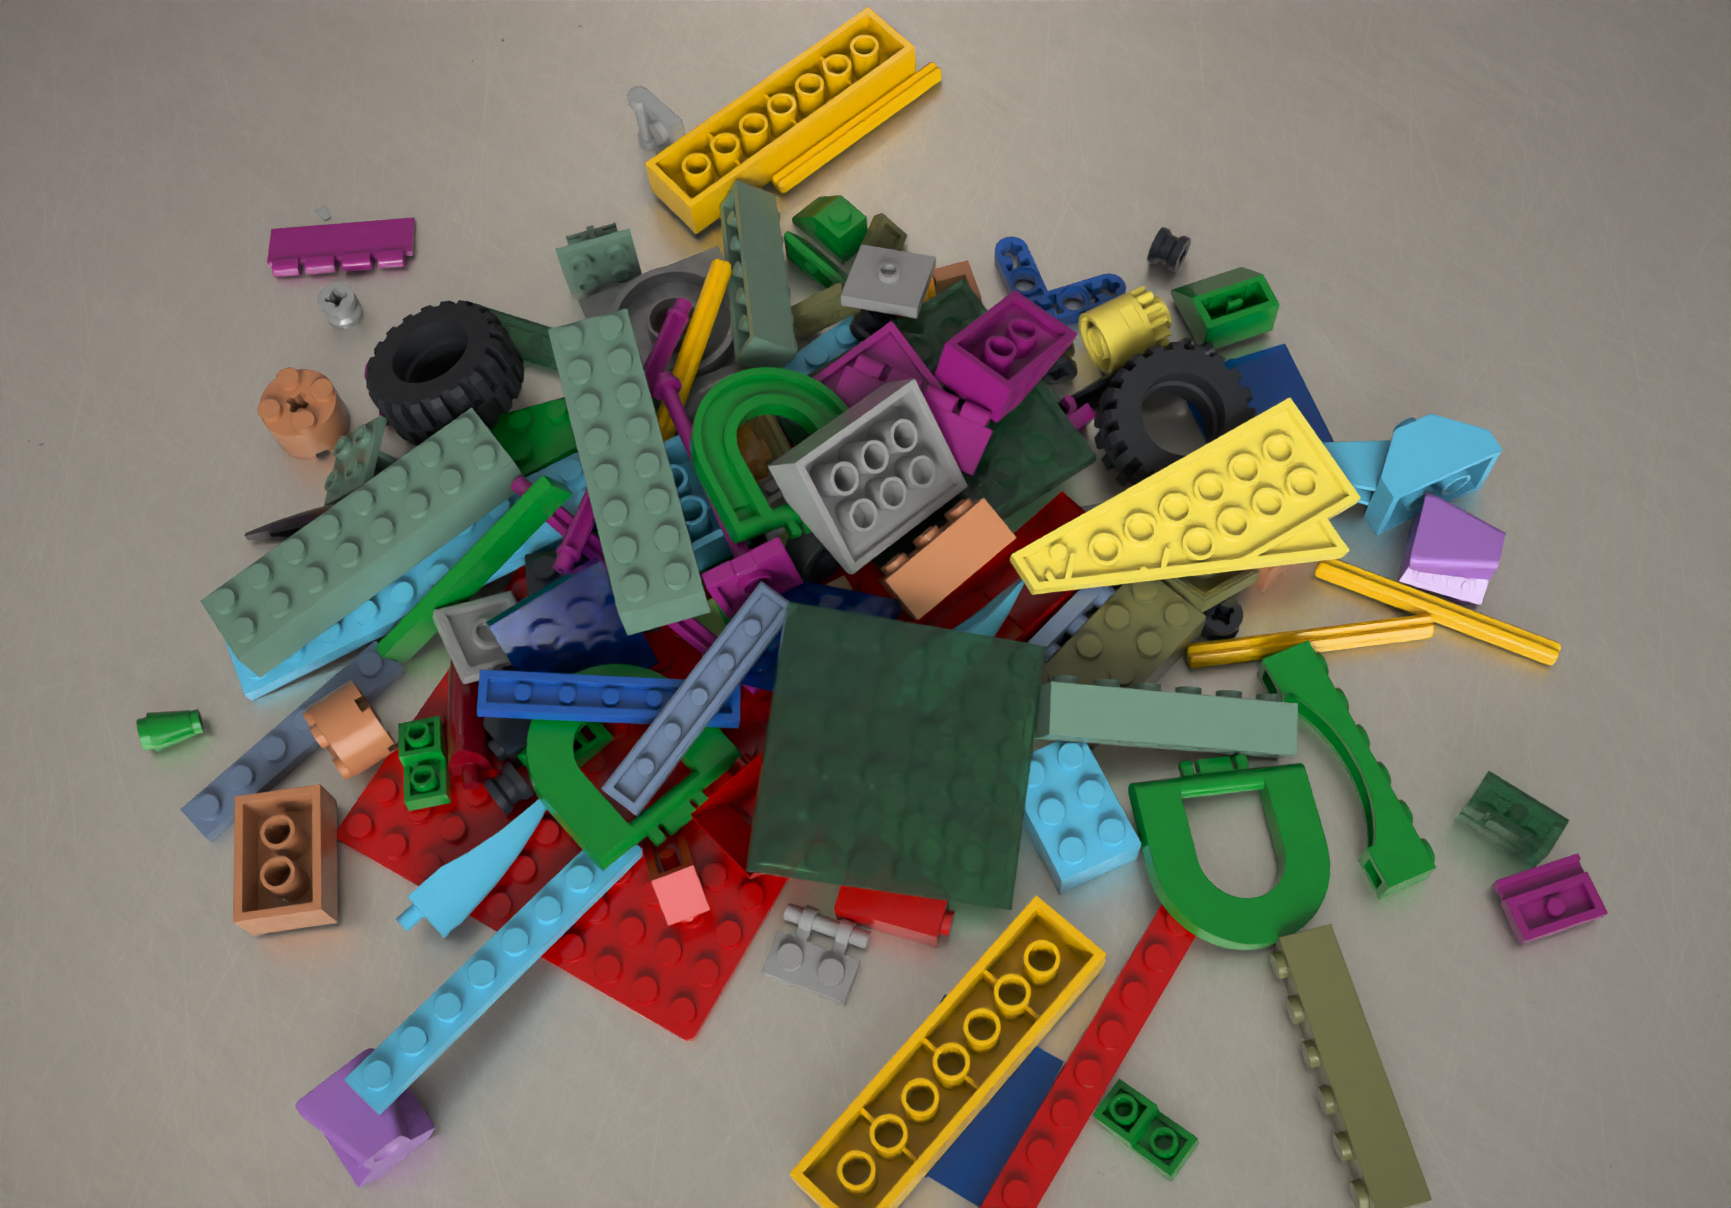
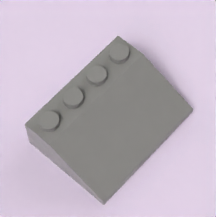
[768,378,968,574]

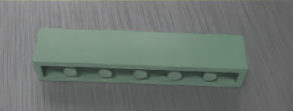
[719,180,798,368]
[1035,675,1298,758]

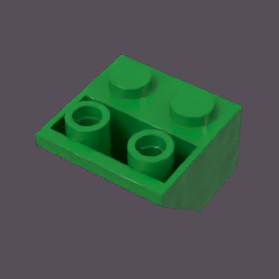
[1171,267,1280,350]

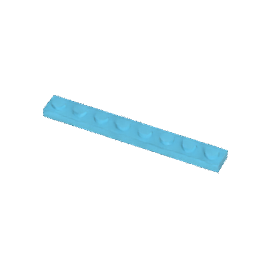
[344,844,643,1115]

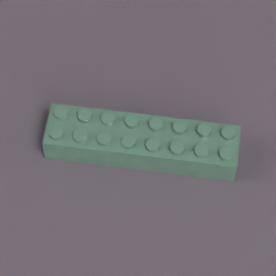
[548,308,711,635]
[200,408,523,678]

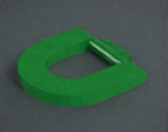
[690,367,849,544]
[526,664,742,871]
[1128,754,1330,950]

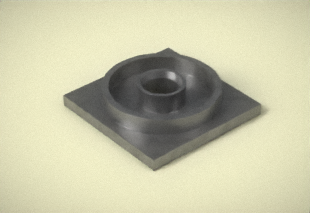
[579,246,736,378]

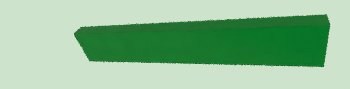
[375,475,572,663]

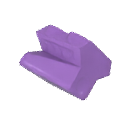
[1397,493,1506,606]
[295,1048,435,1187]

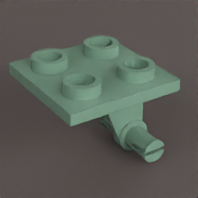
[555,222,642,294]
[324,415,399,506]

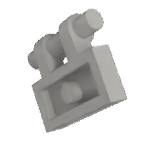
[761,903,871,1006]

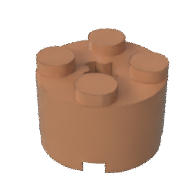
[257,367,350,459]
[302,679,398,780]

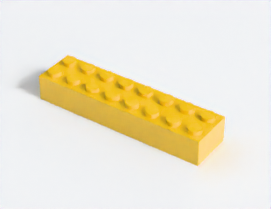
[645,7,916,234]
[789,895,1107,1208]

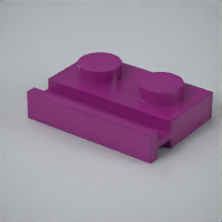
[1491,853,1608,945]

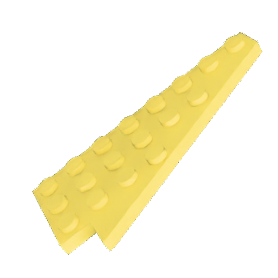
[1010,397,1361,595]

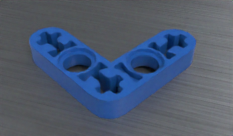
[994,236,1126,326]

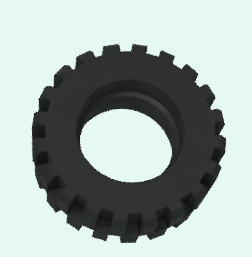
[366,300,525,446]
[1094,342,1257,487]

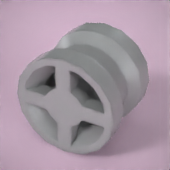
[318,282,363,330]

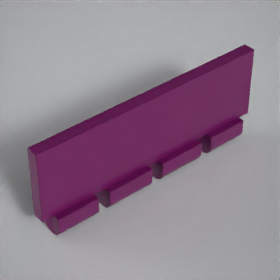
[267,217,416,277]
[834,354,993,476]

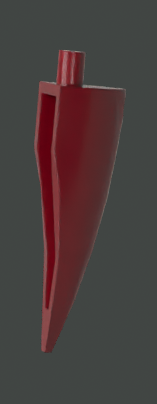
[447,658,494,790]

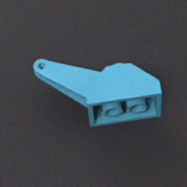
[1322,414,1503,535]

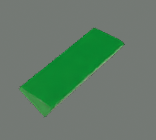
[784,231,861,316]

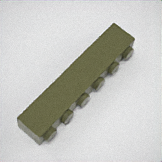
[1270,924,1432,1208]

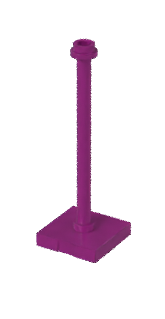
[651,372,804,619]

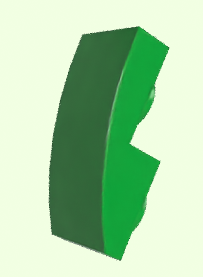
[398,716,451,811]
[1092,1078,1199,1181]

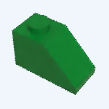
[792,195,868,265]

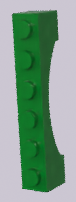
[1256,641,1436,899]

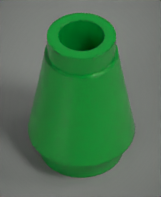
[136,709,204,753]

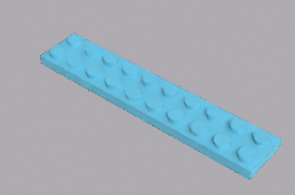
[225,452,597,701]

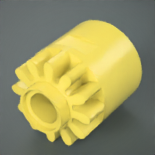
[1078,286,1172,374]

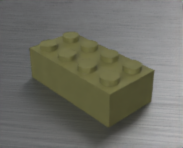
[1029,580,1206,751]

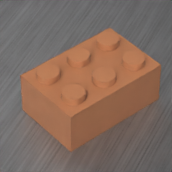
[877,498,1017,620]
[233,784,338,935]

